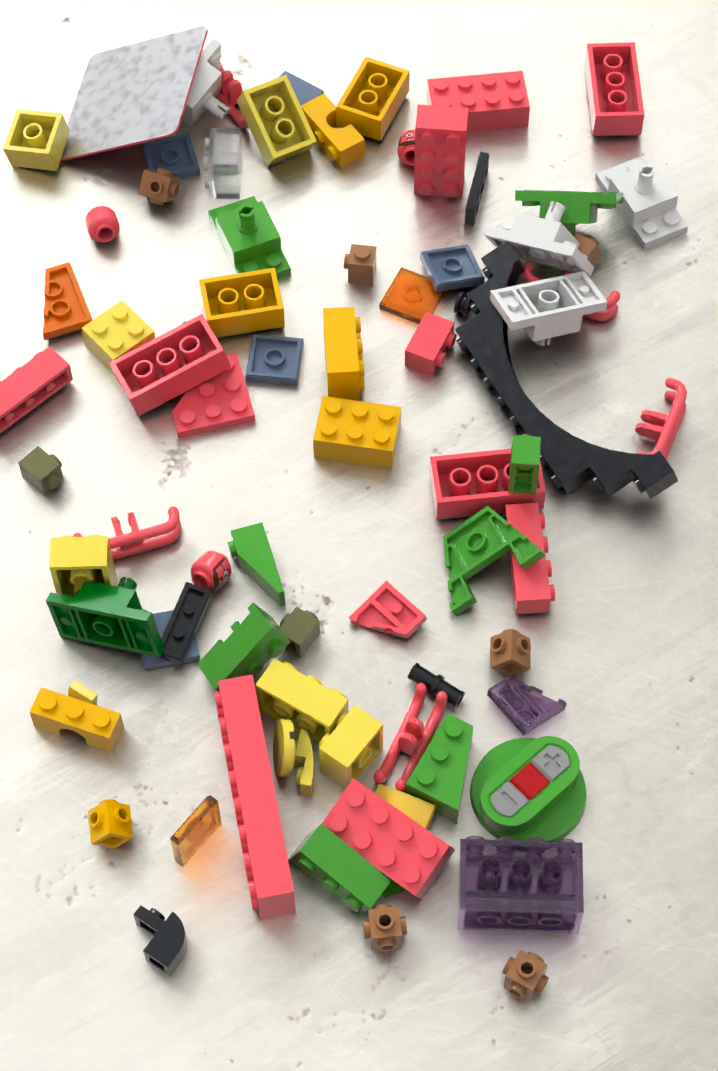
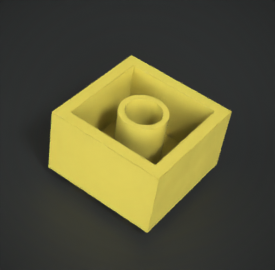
[3,109,70,171]
[81,300,155,377]
[318,705,383,789]

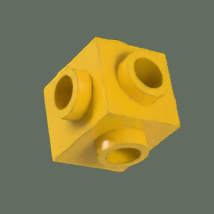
[88,799,133,849]

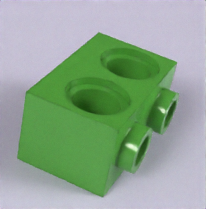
[508,434,541,494]

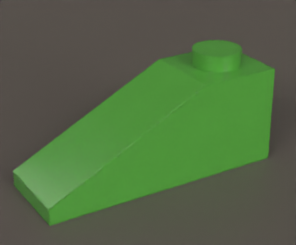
[227,522,286,606]

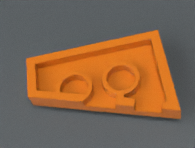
[43,262,92,340]

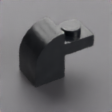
[133,905,187,977]

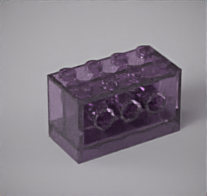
[457,836,584,934]

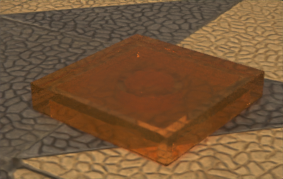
[379,267,446,324]
[170,795,222,867]

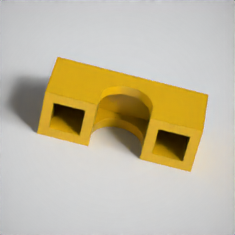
[301,94,365,168]
[29,687,124,753]

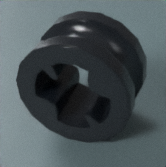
[454,291,472,317]

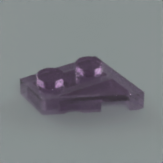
[487,676,567,736]

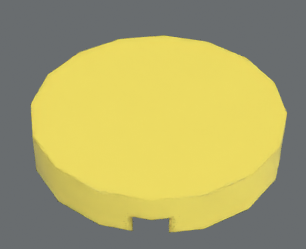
[273,718,296,777]

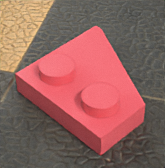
[349,580,427,639]

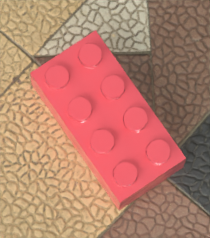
[585,42,644,136]
[427,71,530,132]
[414,104,468,197]
[109,314,231,417]
[429,449,546,520]
[322,778,455,899]

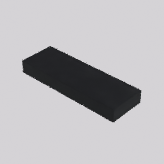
[464,152,489,225]
[159,582,212,666]

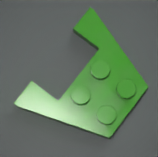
[443,506,546,616]

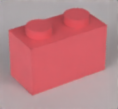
[405,312,457,376]

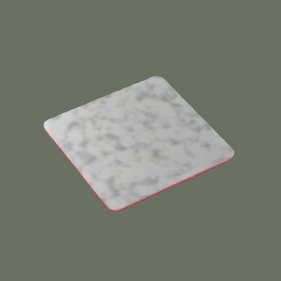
[60,26,208,161]

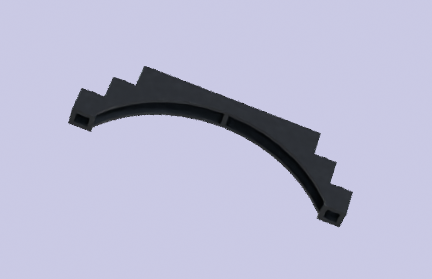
[455,241,678,499]

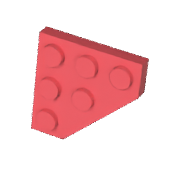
[172,353,255,438]

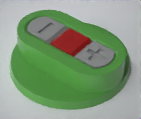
[470,736,587,848]

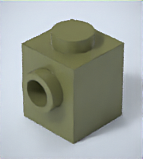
[18,446,63,495]
[279,606,320,658]

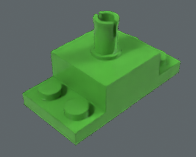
[515,189,623,236]
[208,196,291,279]

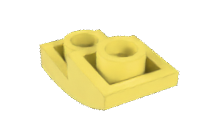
[294,729,314,797]
[375,783,437,830]

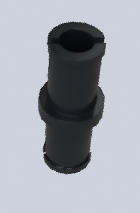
[407,663,465,708]

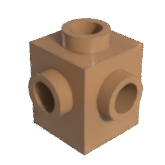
[138,167,180,205]
[490,629,531,677]
[363,904,407,951]
[502,950,549,1002]

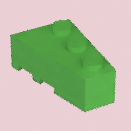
[197,603,291,692]
[406,714,473,824]
[288,823,391,914]

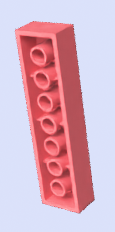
[214,674,296,920]

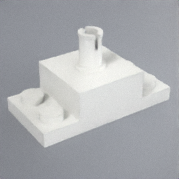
[182,38,231,127]
[595,157,688,249]
[484,201,594,277]
[490,271,607,346]

